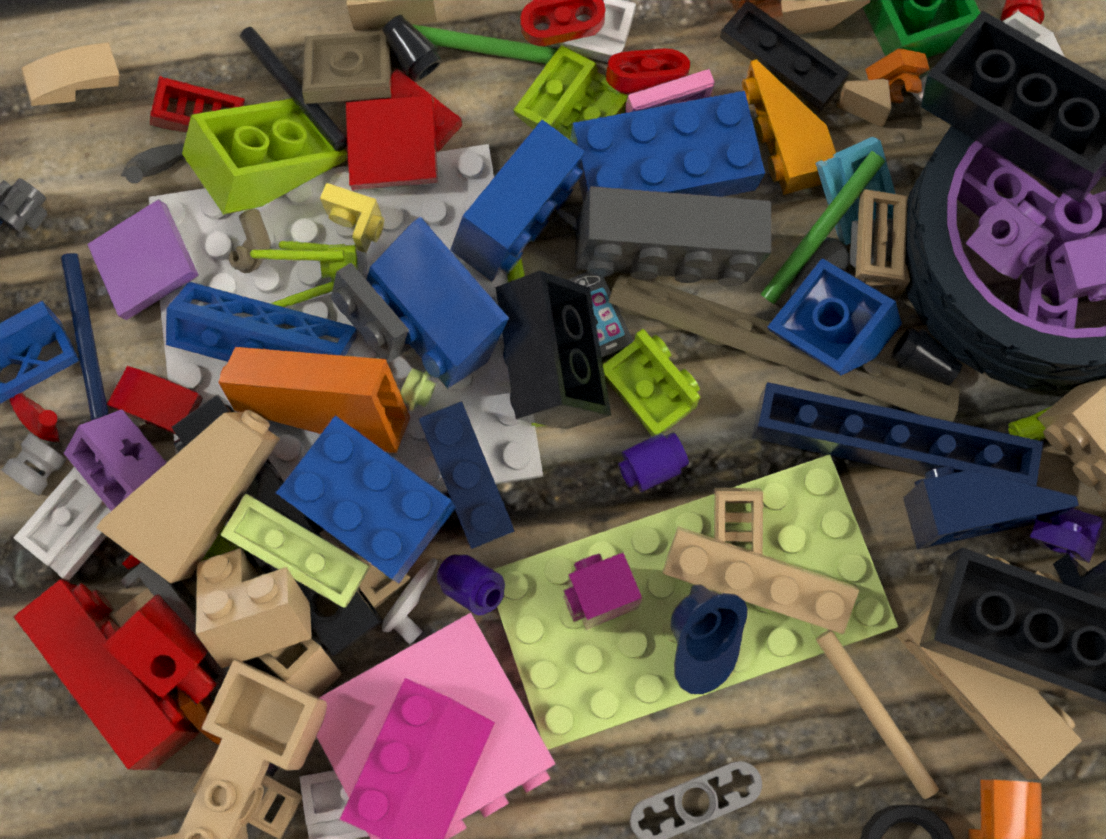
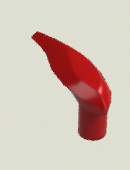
[9,392,60,442]

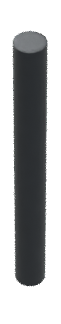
[240,27,348,151]

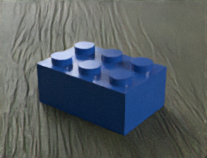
[450,120,585,282]
[276,415,456,583]

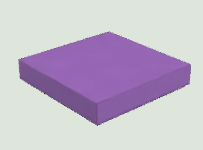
[87,199,199,320]

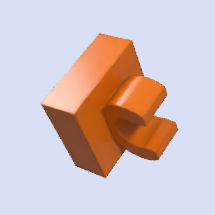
[865,48,929,103]

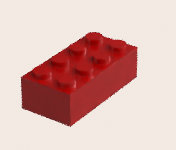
[13,579,200,770]

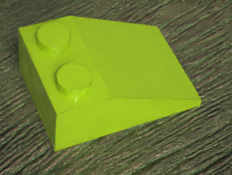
[182,99,348,215]

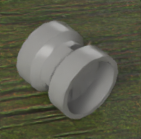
[1,433,67,496]

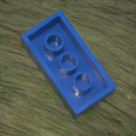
[570,91,765,202]

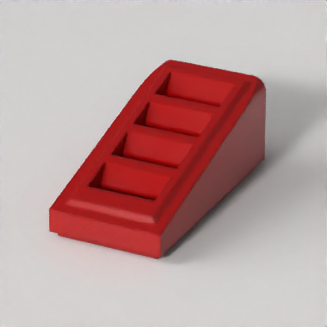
[150,76,245,133]

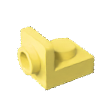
[320,183,384,253]

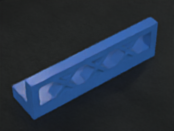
[166,282,357,362]
[0,301,80,404]

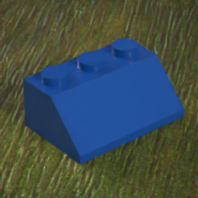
[366,217,509,389]

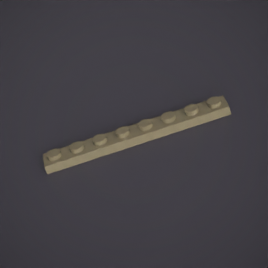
[608,273,959,422]

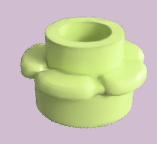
[400,368,436,411]

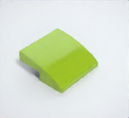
[513,45,629,140]

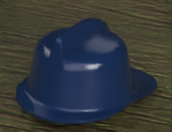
[670,584,748,695]

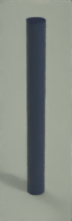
[60,253,109,421]

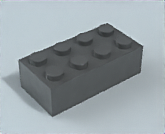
[575,186,771,286]

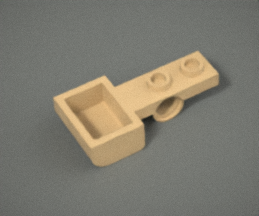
[176,660,327,839]

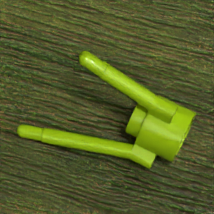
[250,241,358,307]

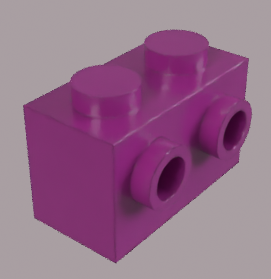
[563,552,642,630]

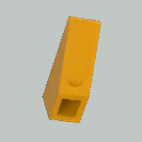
[742,60,836,195]

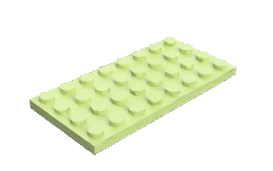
[493,455,898,750]

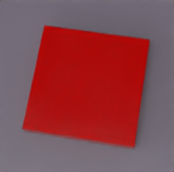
[346,95,438,190]

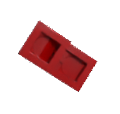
[107,365,203,435]

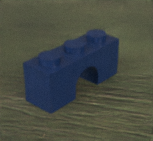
[418,401,515,549]

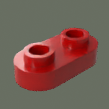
[520,0,605,46]
[606,48,691,94]

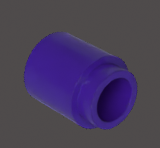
[618,432,689,492]
[437,554,505,615]

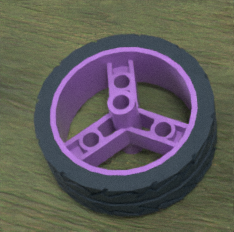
[905,126,1106,391]

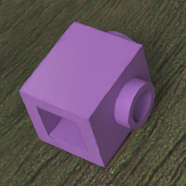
[1049,234,1106,302]

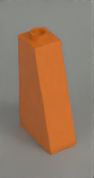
[218,347,411,453]

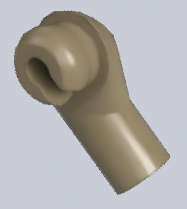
[229,209,271,273]

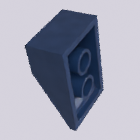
[903,466,1079,550]

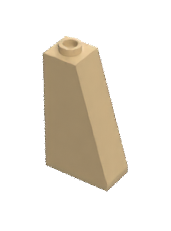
[96,410,280,583]

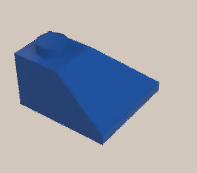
[768,258,902,376]

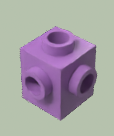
[966,198,1054,279]

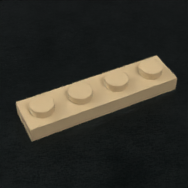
[662,526,859,634]

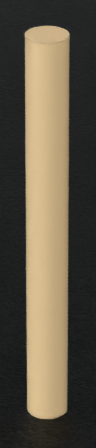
[815,630,939,799]

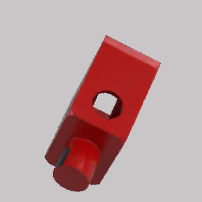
[102,593,217,705]

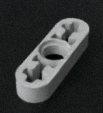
[630,761,762,839]

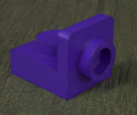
[1030,509,1104,563]

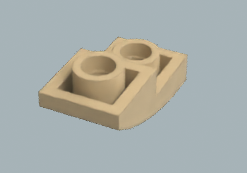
[22,42,119,106]

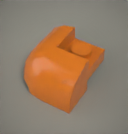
[968,780,1042,839]

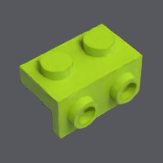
[603,328,700,437]

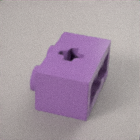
[64,410,167,511]

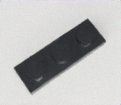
[720,0,849,111]

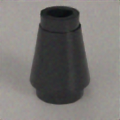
[382,15,442,81]
[891,327,962,386]

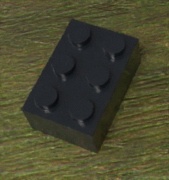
[495,270,612,429]

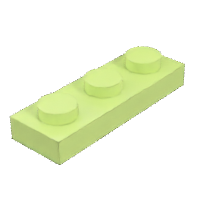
[221,494,371,608]

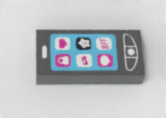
[567,271,633,361]

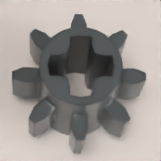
[0,178,48,233]

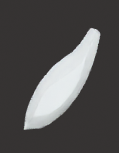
[382,558,438,645]

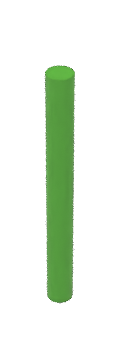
[412,24,557,64]
[760,151,886,304]

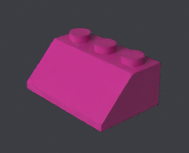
[340,678,495,839]

